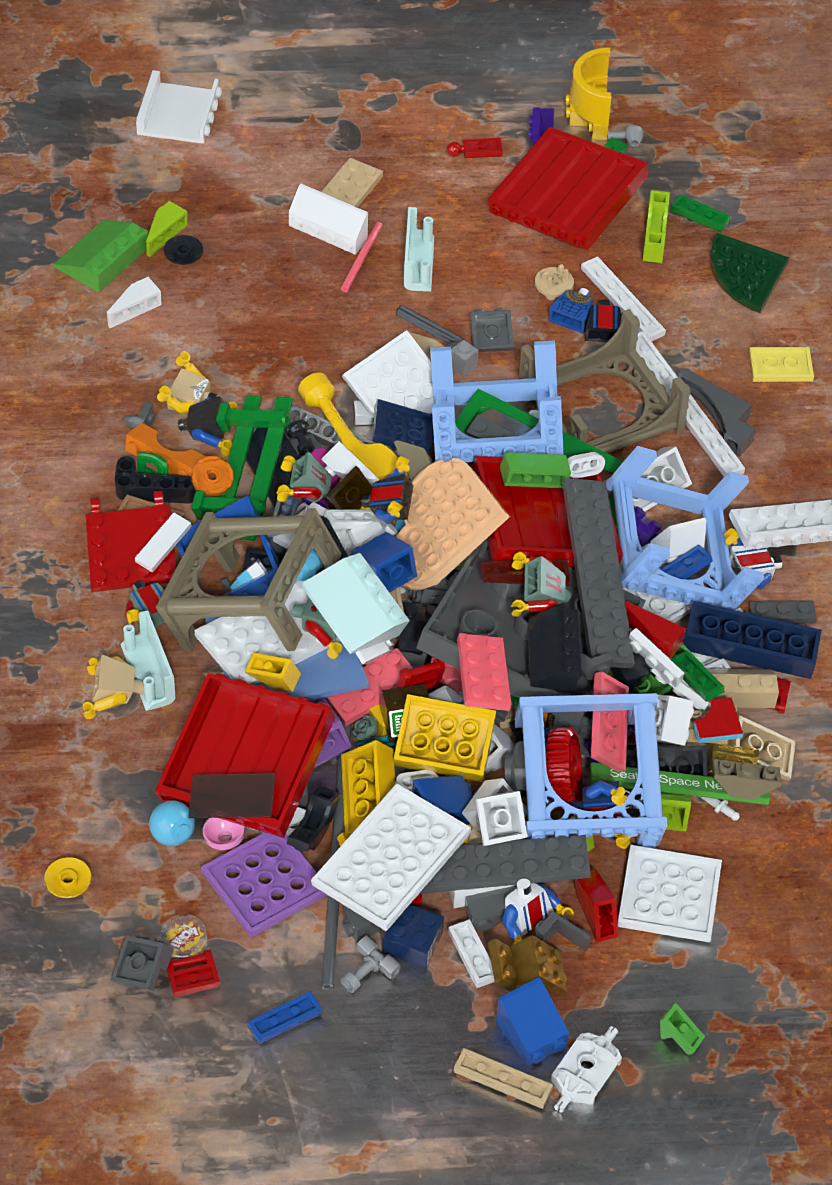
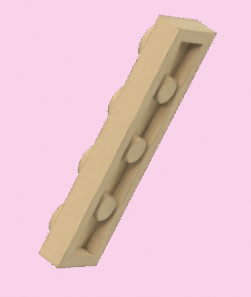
[454,1048,553,1109]

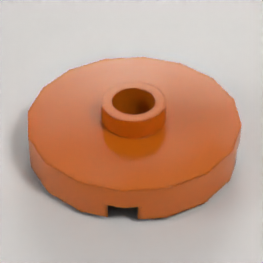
[191,456,233,497]

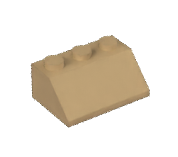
[707,669,779,708]

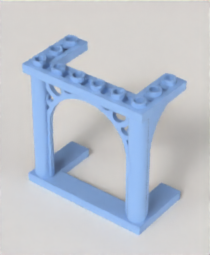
[430,340,563,462]
[606,446,764,610]
[515,693,667,848]

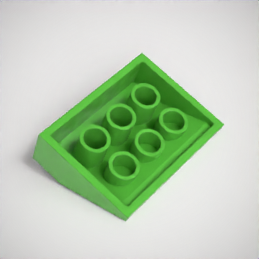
[53,220,148,292]

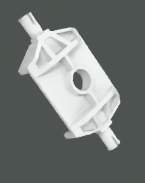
[551,1026,622,1113]

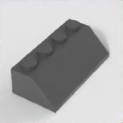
[466,408,540,439]

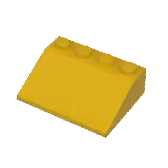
[394,694,496,782]

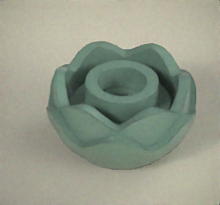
[352,715,378,741]

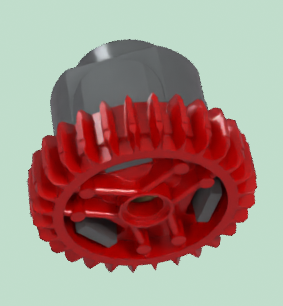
[505,727,584,811]

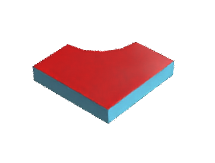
[693,697,743,743]

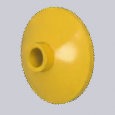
[44,857,91,898]

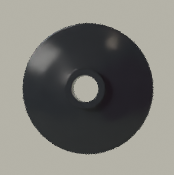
[164,235,203,265]

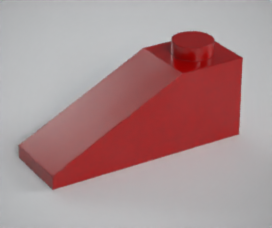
[624,601,685,660]

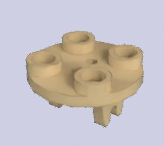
[535,264,574,300]

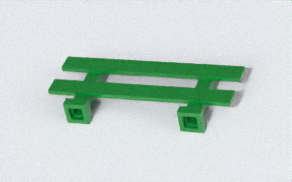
[191,396,293,541]

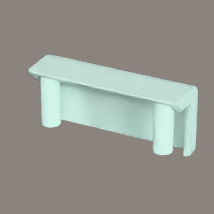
[404,207,434,292]
[120,610,175,711]

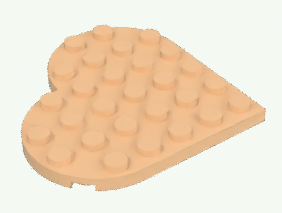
[396,458,510,590]

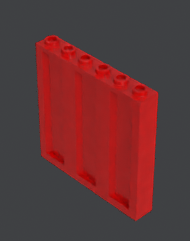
[488,127,649,250]
[472,456,623,568]
[154,673,335,838]

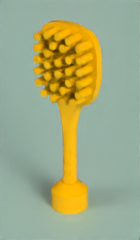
[298,372,410,510]

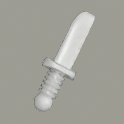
[700,797,740,821]

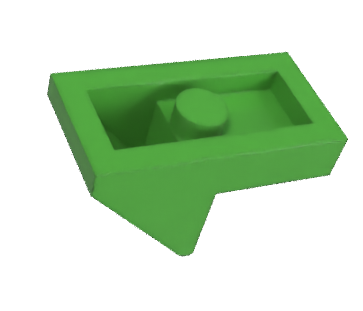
[660,1002,705,1055]

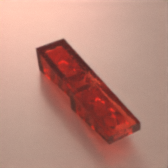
[480,559,570,586]

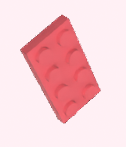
[457,633,511,711]
[325,648,413,726]
[591,671,629,772]

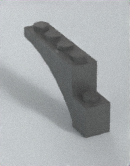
[678,367,755,457]

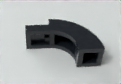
[287,786,341,852]

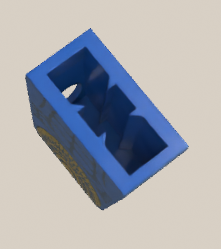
[549,288,593,334]

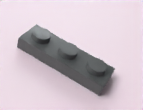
[749,601,816,624]

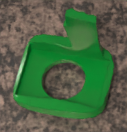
[137,452,169,475]

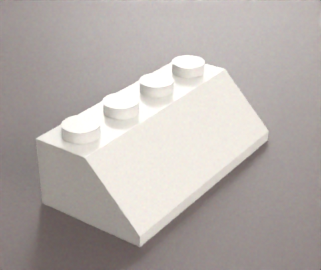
[289,184,368,255]
[605,447,692,511]

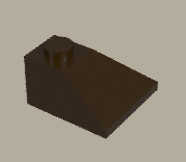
[323,466,373,510]

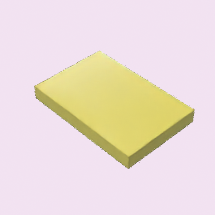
[749,347,814,382]

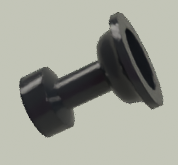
[285,420,315,456]

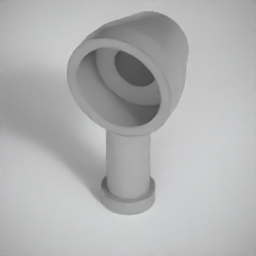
[608,126,643,147]

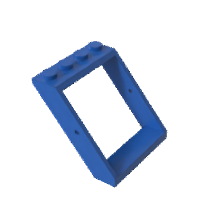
[177,495,280,597]

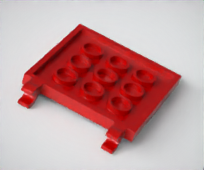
[85,491,176,592]

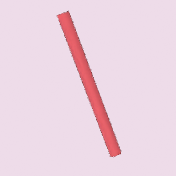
[341,222,383,292]

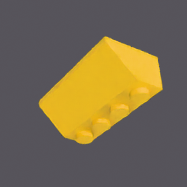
[341,740,395,834]

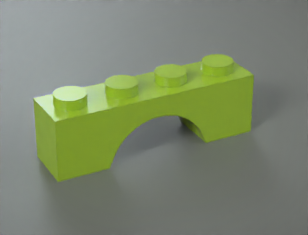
[643,190,670,263]

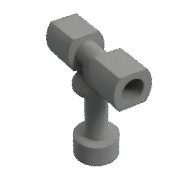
[340,935,401,993]

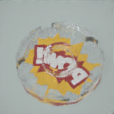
[160,914,207,958]

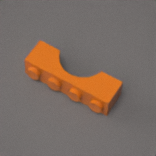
[125,423,206,476]

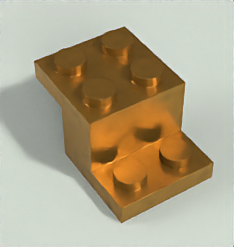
[488,935,567,996]

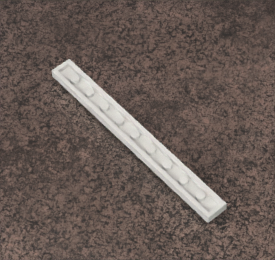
[636,331,745,477]

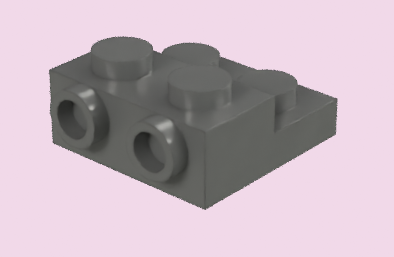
[470,308,514,352]
[111,934,174,991]

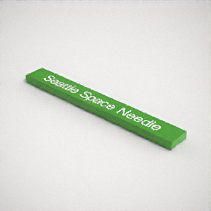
[589,763,770,805]

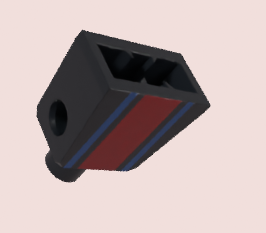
[585,299,622,342]

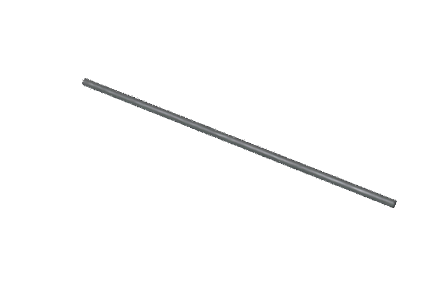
[322,720,351,990]

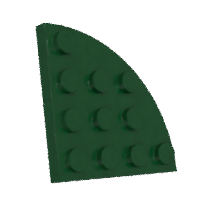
[710,233,789,313]

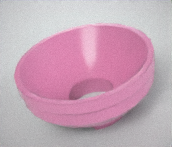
[203,816,245,850]

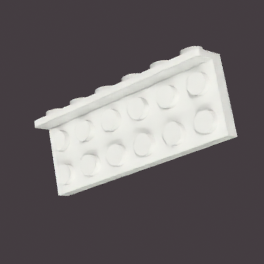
[729,500,832,550]

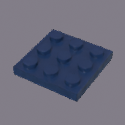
[372,399,434,454]

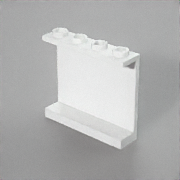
[136,70,222,144]

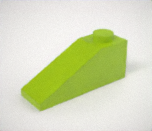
[146,201,188,257]

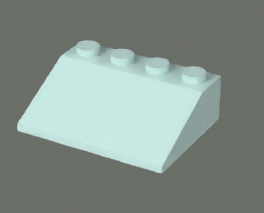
[301,553,410,654]

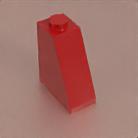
[574,869,619,942]

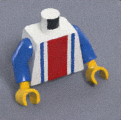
[724,528,782,590]
[502,879,574,945]

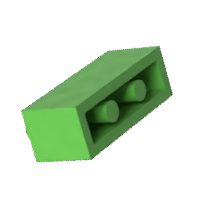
[500,452,571,488]

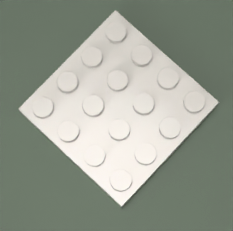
[342,330,434,418]
[618,845,722,942]

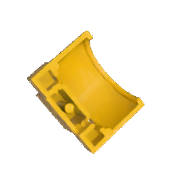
[566,48,611,140]

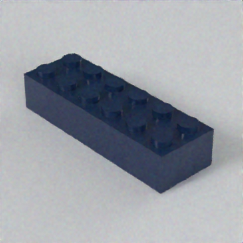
[684,601,822,679]

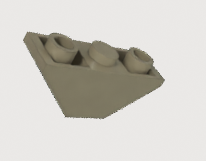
[394,440,433,481]
[712,759,782,800]

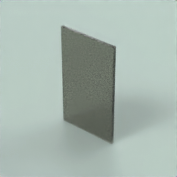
[188,773,275,818]

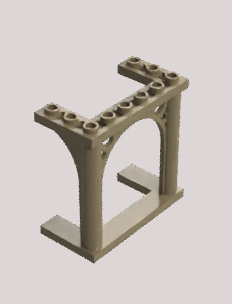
[519,309,691,454]
[156,508,342,652]

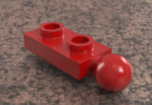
[447,138,503,158]

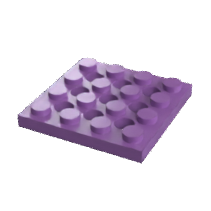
[201,832,328,938]

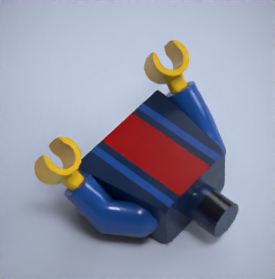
[570,780,631,849]

